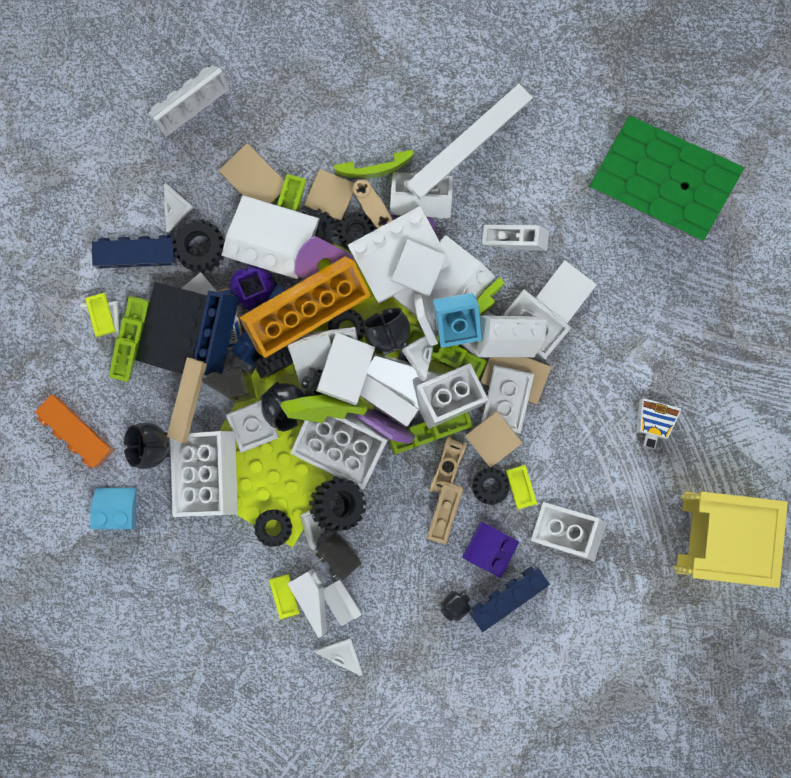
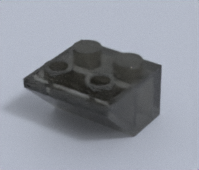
[202,367,256,403]
[315,531,362,580]

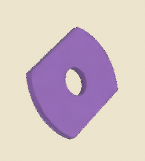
[294,236,354,279]
[356,409,415,443]

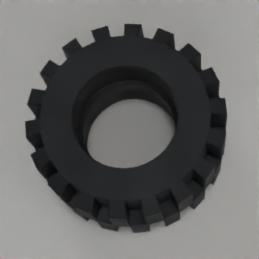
[172,219,225,273]
[309,478,366,531]

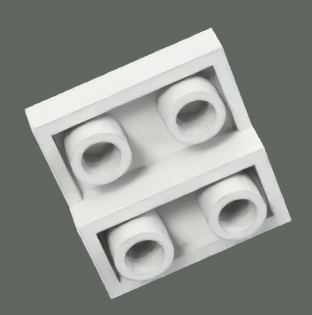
[391,239,446,296]

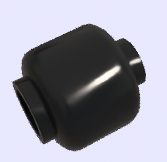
[440,591,471,622]

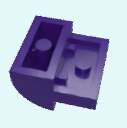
[462,521,519,578]

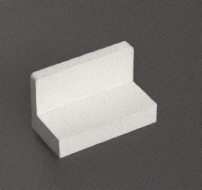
[324,578,362,626]

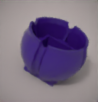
[230,264,276,311]

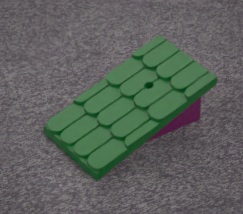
[589,116,745,242]

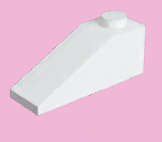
[482,225,549,251]
[288,569,327,638]

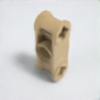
[353,179,393,229]
[429,436,467,493]

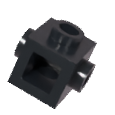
[301,367,326,397]

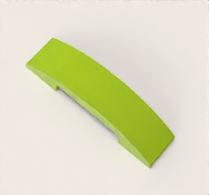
[333,150,414,179]

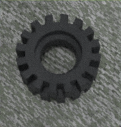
[337,212,374,248]
[328,309,364,341]
[253,347,293,379]
[472,468,510,505]
[254,509,293,547]

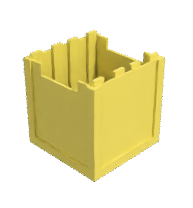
[673,491,788,588]

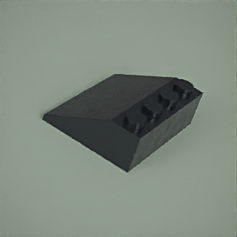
[135,282,207,374]

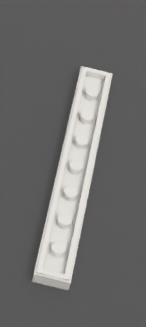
[405,84,533,200]

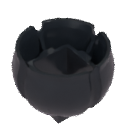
[363,308,410,355]
[260,381,305,432]
[124,422,170,469]

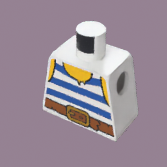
[637,398,681,449]

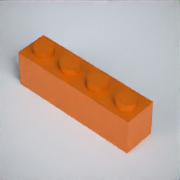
[35,394,115,468]

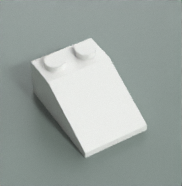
[531,502,606,562]

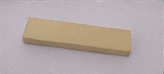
[167,357,207,443]

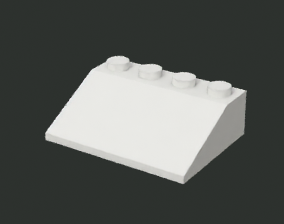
[148,65,229,137]
[221,195,319,279]
[348,206,451,303]
[393,235,496,336]
[290,412,389,490]
[170,431,238,517]

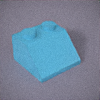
[433,293,482,348]
[90,488,137,529]

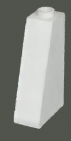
[367,352,443,409]
[359,374,419,429]

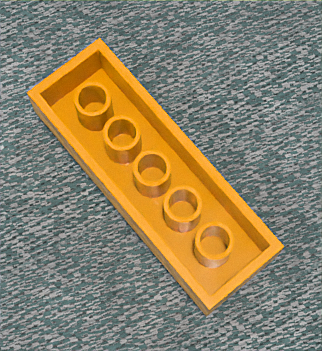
[239,256,370,358]

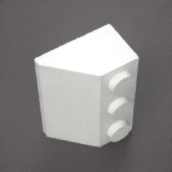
[390,172,453,219]
[477,316,547,357]
[416,363,488,429]

